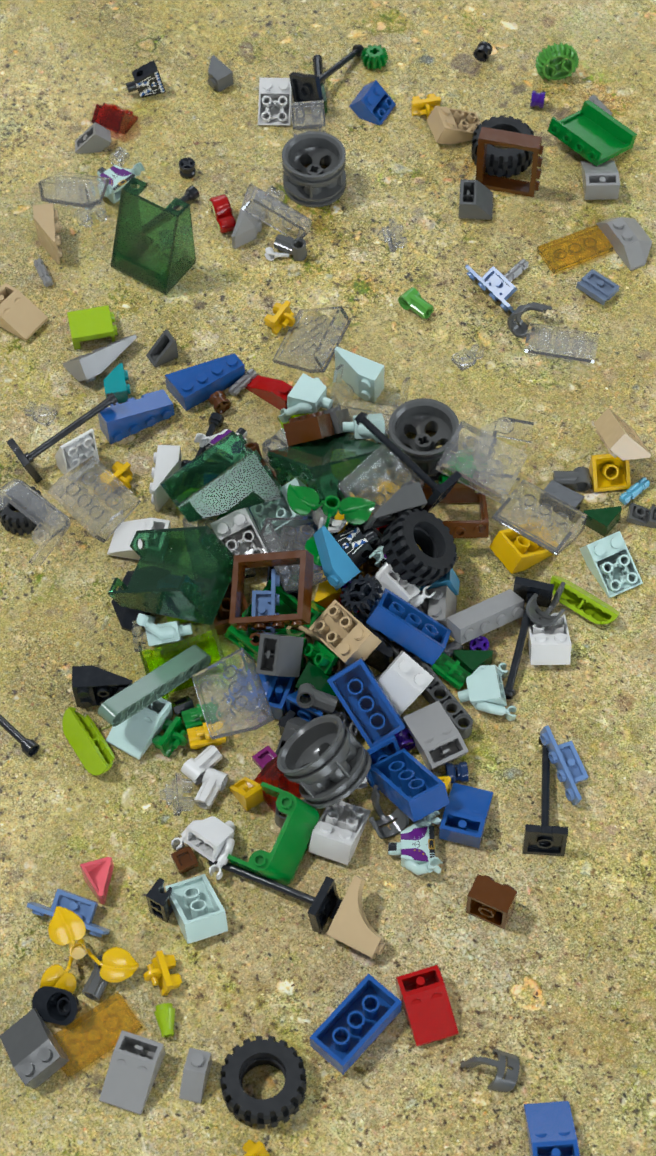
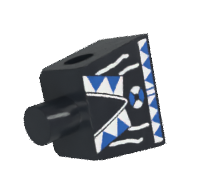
[125,60,166,98]
[334,526,379,568]

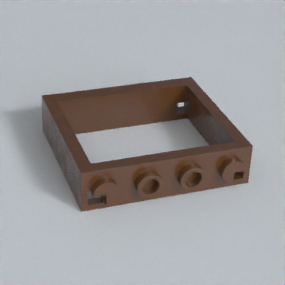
[475,127,544,197]
[420,483,489,538]
[229,550,314,631]

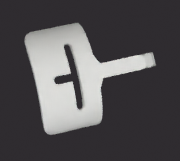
[312,508,347,533]

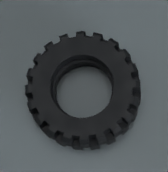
[471,115,534,178]
[382,509,457,586]
[220,1036,307,1129]

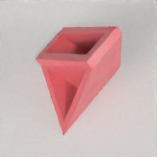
[80,857,114,905]

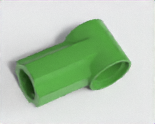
[398,287,434,319]

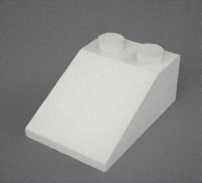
[377,651,434,715]

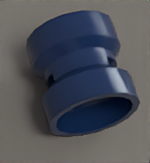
[445,762,469,783]

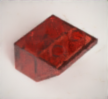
[91,102,138,134]

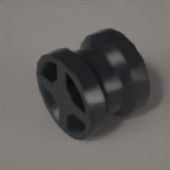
[473,41,493,62]
[179,157,196,179]

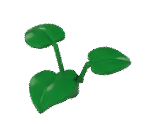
[287,484,375,566]

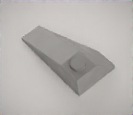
[62,334,137,383]

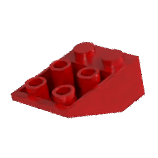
[396,965,459,1047]

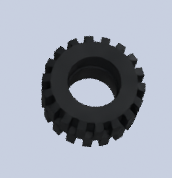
[0,484,47,535]

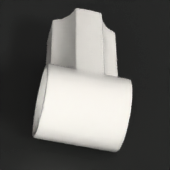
[181,745,223,785]
[194,767,228,810]

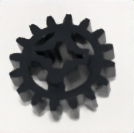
[340,574,383,614]

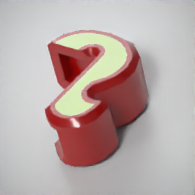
[209,194,236,233]

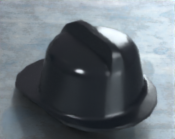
[32,986,82,1026]

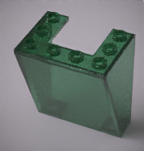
[111,177,196,295]
[160,431,283,523]
[267,433,396,509]
[108,526,234,625]

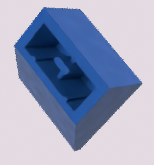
[349,80,396,126]

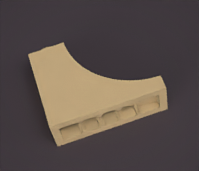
[327,875,385,958]

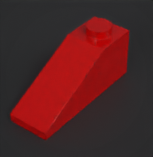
[245,375,293,410]

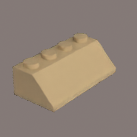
[594,408,651,460]

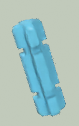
[619,477,650,505]

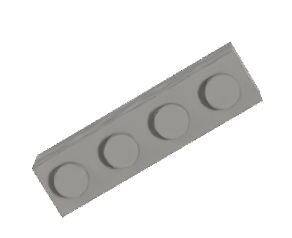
[447,589,524,645]

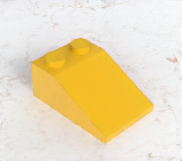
[489,522,560,574]

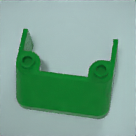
[227,782,320,885]

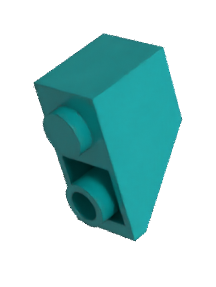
[103,363,131,403]

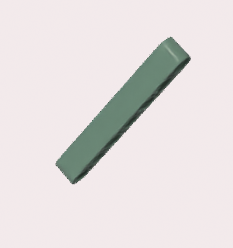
[98,645,211,727]

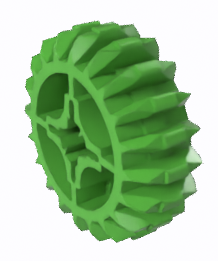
[535,42,579,81]

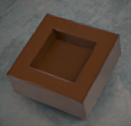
[171,846,199,874]

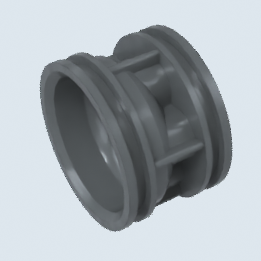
[282,131,346,207]
[388,398,459,482]
[277,715,371,808]

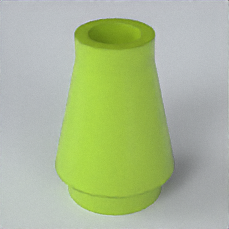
[154,1003,175,1038]

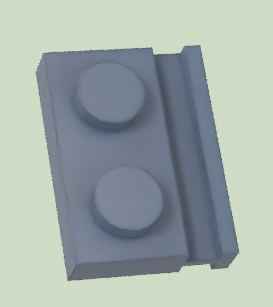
[576,269,620,305]

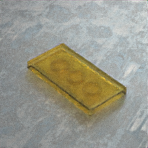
[537,224,614,274]
[53,992,142,1079]

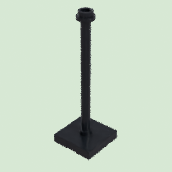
[289,44,364,108]
[7,393,118,483]
[354,411,462,513]
[504,576,554,700]
[522,737,568,856]
[209,860,339,934]

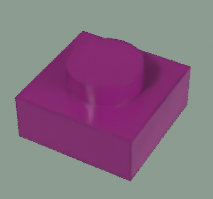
[252,746,278,774]

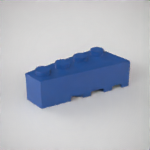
[165,353,245,411]
[98,389,175,445]

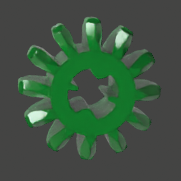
[361,44,388,70]

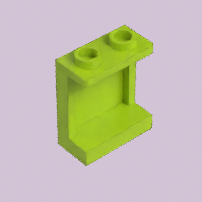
[67,305,118,350]

